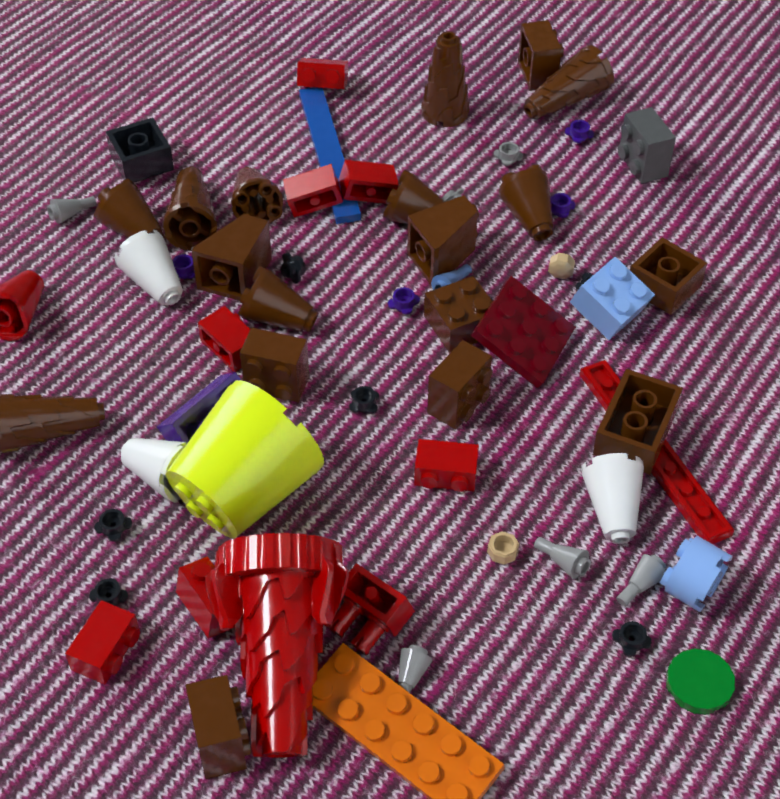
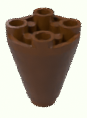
[499,165,553,241]
[231,167,283,223]
[383,170,445,224]
[94,178,165,239]
[238,266,319,332]

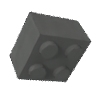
[618,107,676,184]

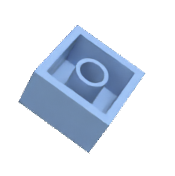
[570,257,655,340]

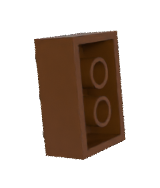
[592,369,683,475]

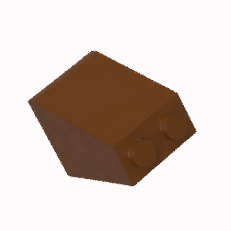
[407,195,479,286]
[192,214,272,301]

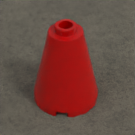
[0,270,44,341]

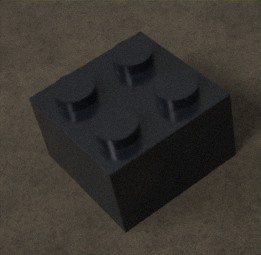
[105,117,174,183]

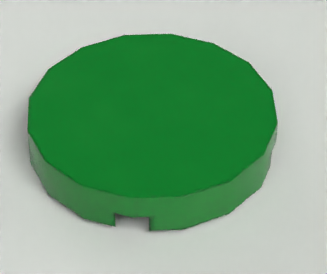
[666,648,735,715]

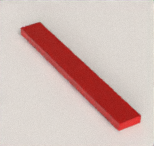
[579,360,734,544]

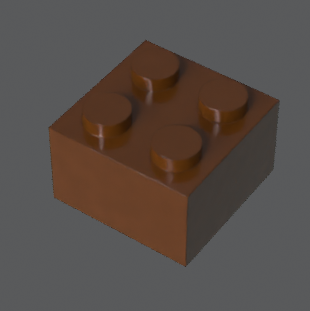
[518,20,564,91]
[630,237,707,315]
[424,276,492,353]
[240,327,309,403]
[427,340,493,430]
[185,675,251,779]

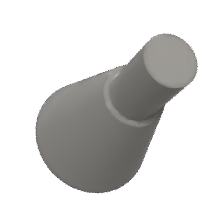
[47,196,96,224]
[534,537,591,579]
[616,554,666,607]
[398,645,433,693]

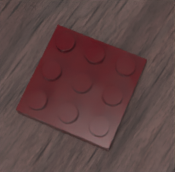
[471,275,576,388]

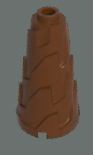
[421,31,470,127]
[524,45,614,119]
[163,166,217,251]
[0,394,105,454]

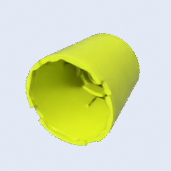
[166,380,324,538]

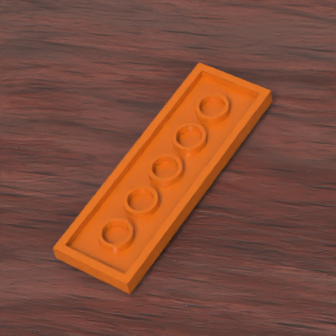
[313,643,505,799]

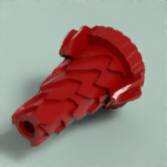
[205,533,349,758]

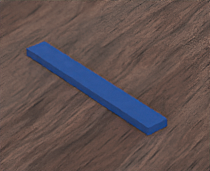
[299,87,361,224]

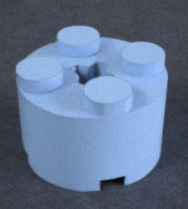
[660,536,733,612]

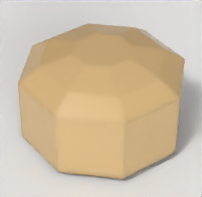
[548,253,575,279]
[487,531,519,565]

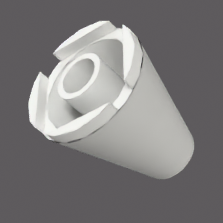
[114,230,183,305]
[121,438,188,503]
[581,453,644,544]

